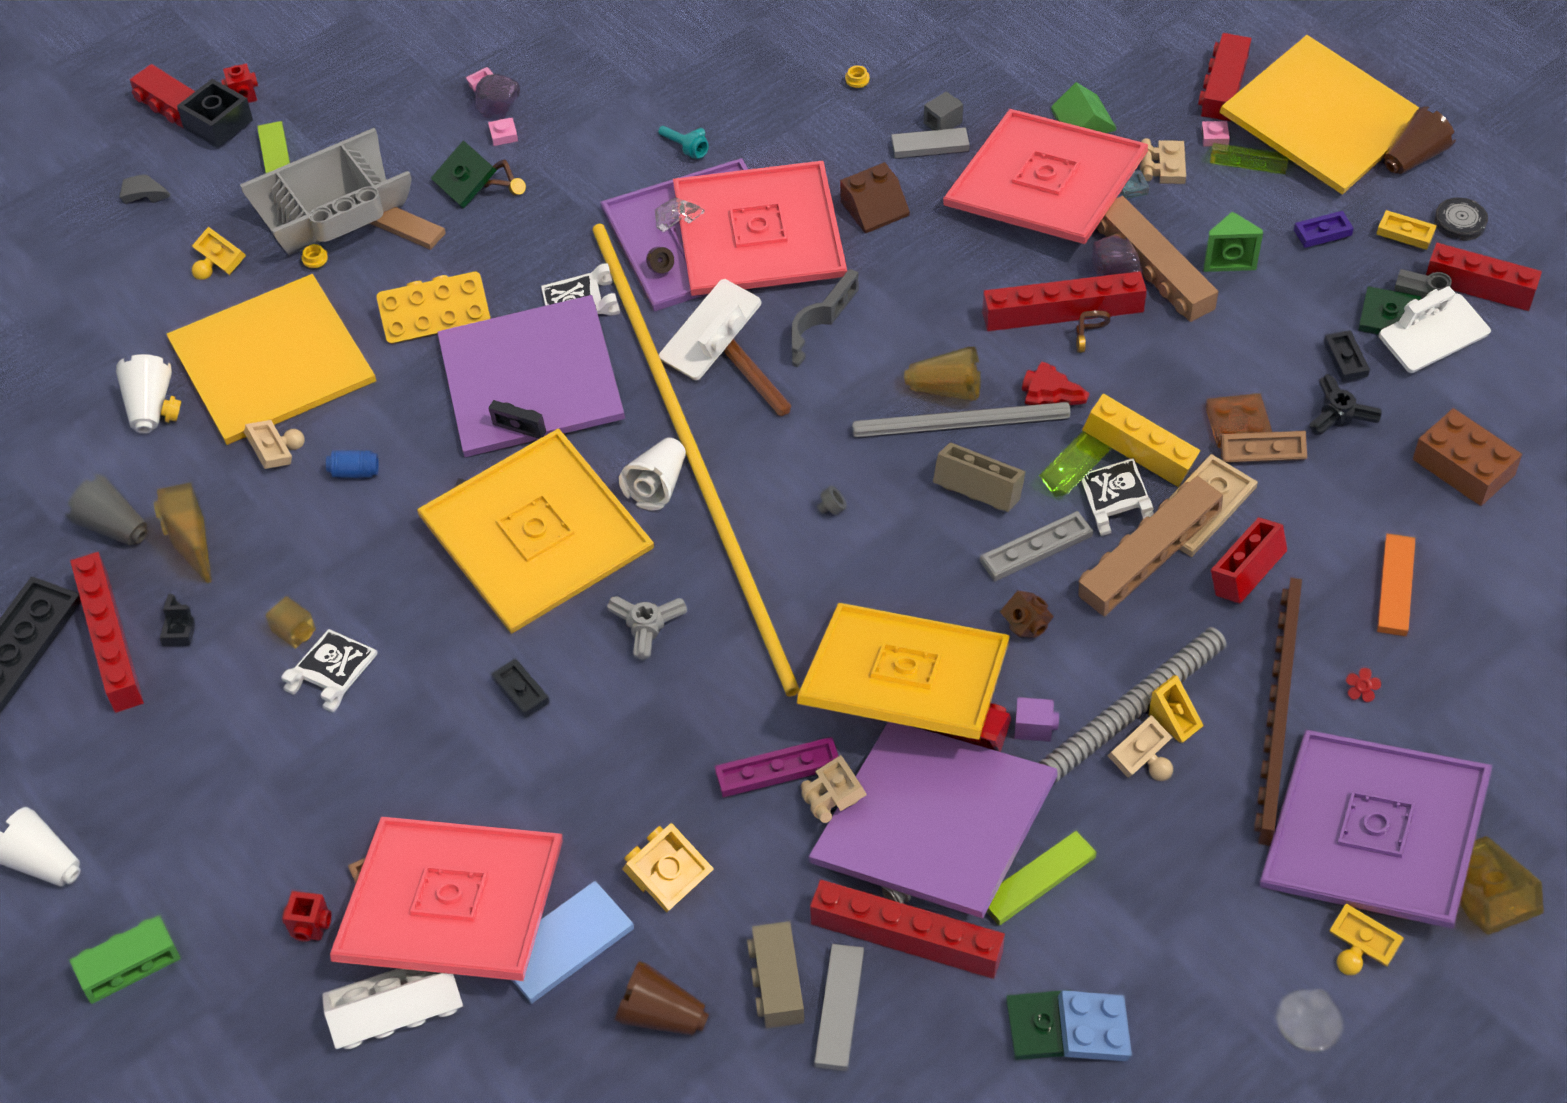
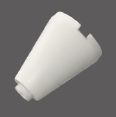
[116,355,172,434]
[619,438,686,511]
[0,807,81,886]

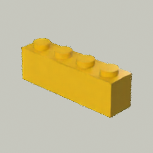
[1082,393,1201,487]

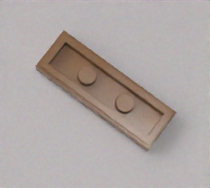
[370,207,446,250]
[1220,431,1307,463]

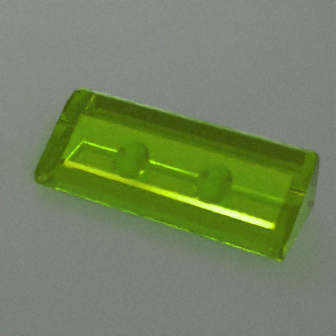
[1210,143,1288,174]
[1039,431,1112,497]

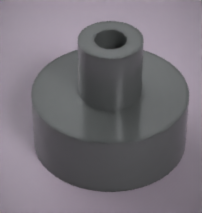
[817,485,847,515]

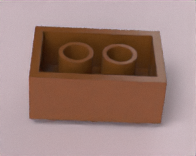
[1412,408,1523,506]

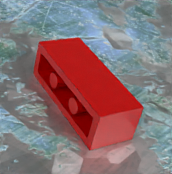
[129,64,195,129]
[1211,517,1287,604]

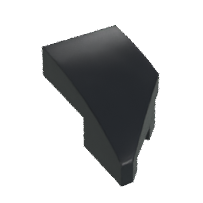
[160,594,195,646]

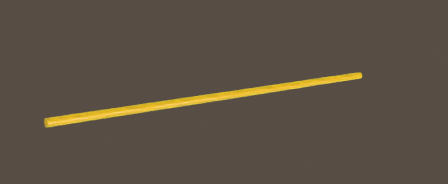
[592,224,800,697]

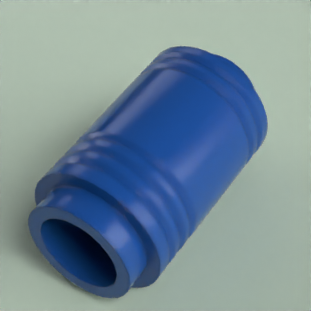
[326,450,379,478]

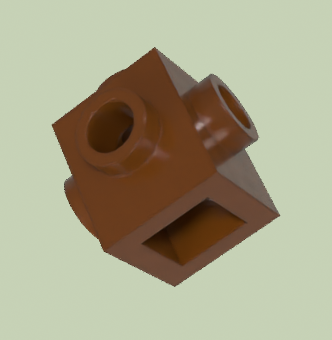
[1000,590,1054,638]

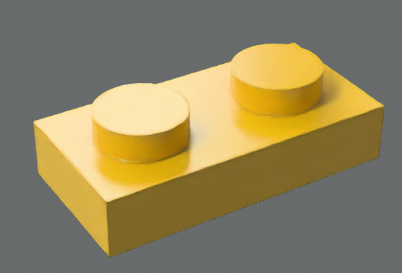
[1377,210,1437,250]

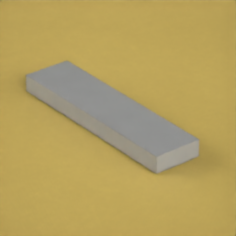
[980,511,1093,582]
[815,944,864,1071]

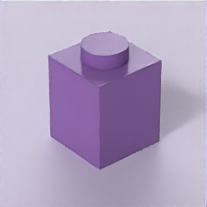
[1014,697,1059,742]

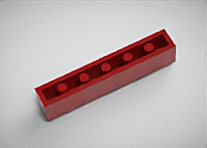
[982,271,1147,332]
[70,552,144,713]
[810,879,1005,979]

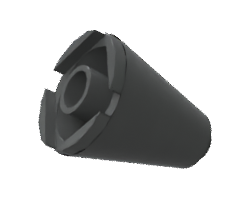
[65,474,148,546]

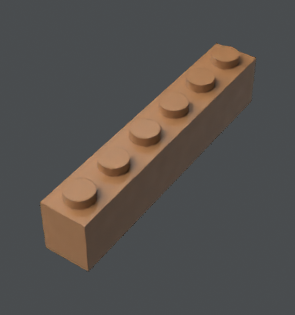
[1096,196,1219,322]
[1079,475,1223,617]

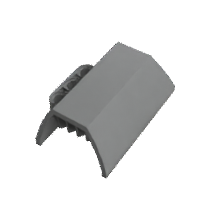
[240,128,412,256]

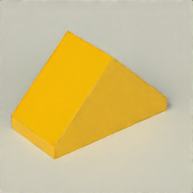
[1148,675,1204,743]

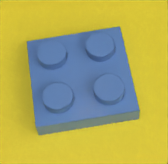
[1058,990,1132,1062]

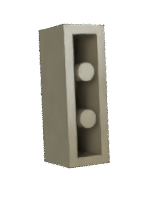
[933,442,1026,512]
[747,921,804,1029]

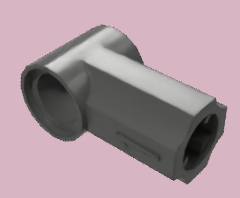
[1394,269,1452,298]

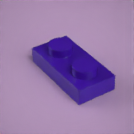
[1294,211,1354,248]

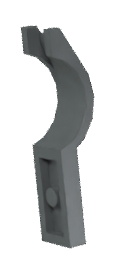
[792,268,859,368]

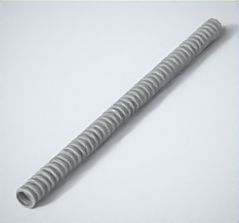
[882,627,1227,903]

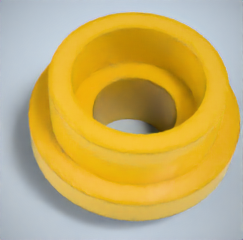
[845,65,870,88]
[301,244,328,268]
[161,396,181,423]

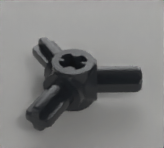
[1309,374,1382,435]

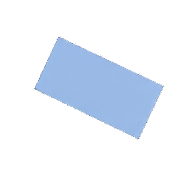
[512,881,634,1004]

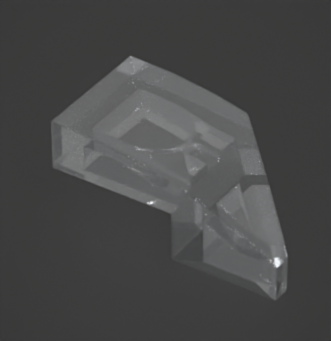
[655,198,705,232]

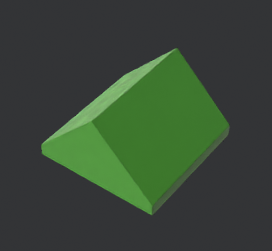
[1051,82,1116,133]
[1203,211,1263,272]

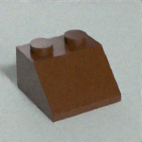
[840,162,910,234]

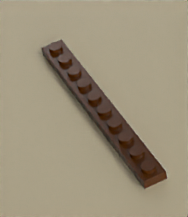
[1254,577,1302,846]

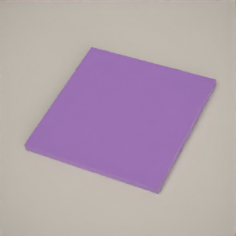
[600,158,748,311]
[437,295,625,457]
[809,722,1058,919]
[1260,729,1492,929]

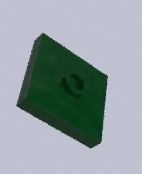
[431,140,497,208]
[1358,286,1421,335]
[1006,990,1071,1061]

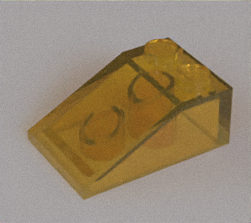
[154,482,212,583]
[1460,836,1544,935]

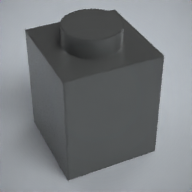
[924,91,963,131]

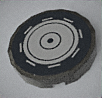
[1434,197,1488,241]

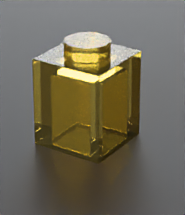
[265,596,316,649]

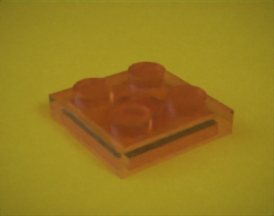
[1205,393,1272,448]

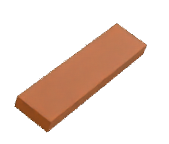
[1377,533,1416,637]

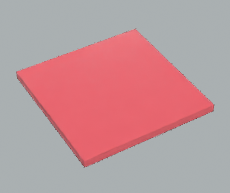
[943,109,1148,244]
[673,161,847,296]
[330,817,563,981]

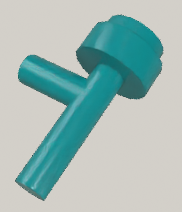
[658,126,709,159]

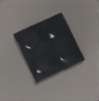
[177,79,253,148]

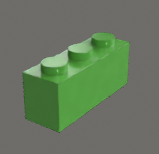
[69,915,181,1004]

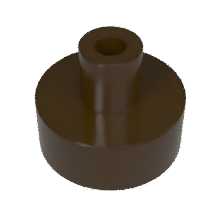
[646,246,674,273]

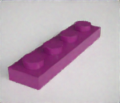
[715,737,839,797]

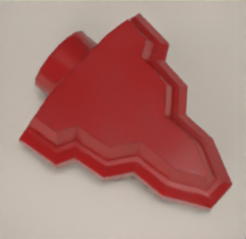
[1022,361,1090,405]

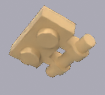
[1139,138,1186,184]
[801,755,867,823]

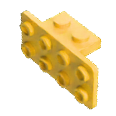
[376,272,490,344]

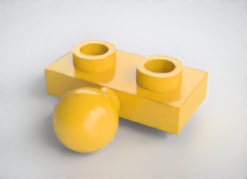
[192,227,246,280]
[1329,904,1404,976]

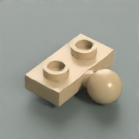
[244,420,305,469]
[1107,715,1173,781]

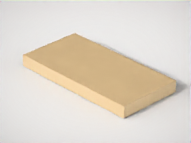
[1155,454,1258,557]

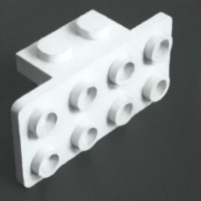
[659,279,761,380]
[1379,286,1491,373]

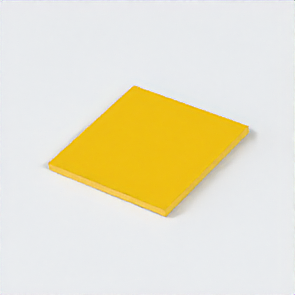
[1220,35,1419,195]
[167,274,376,445]
[417,428,654,634]
[797,603,1010,740]

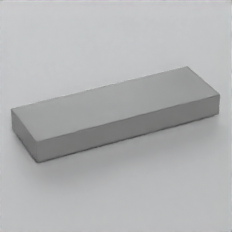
[891,127,969,158]

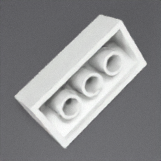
[322,969,463,1049]

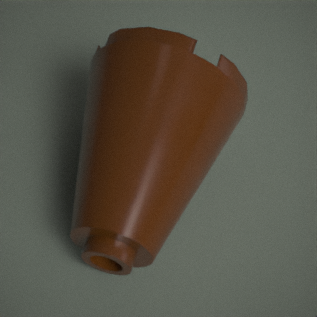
[1384,106,1456,174]
[614,960,709,1036]

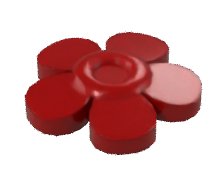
[1346,667,1381,702]

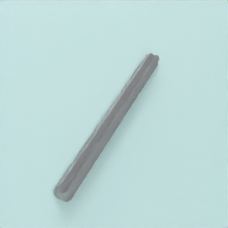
[852,402,1070,437]

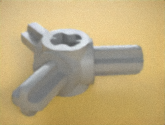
[607,596,687,661]

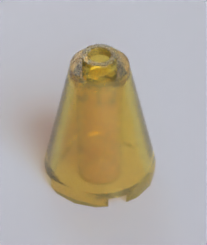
[904,346,981,401]

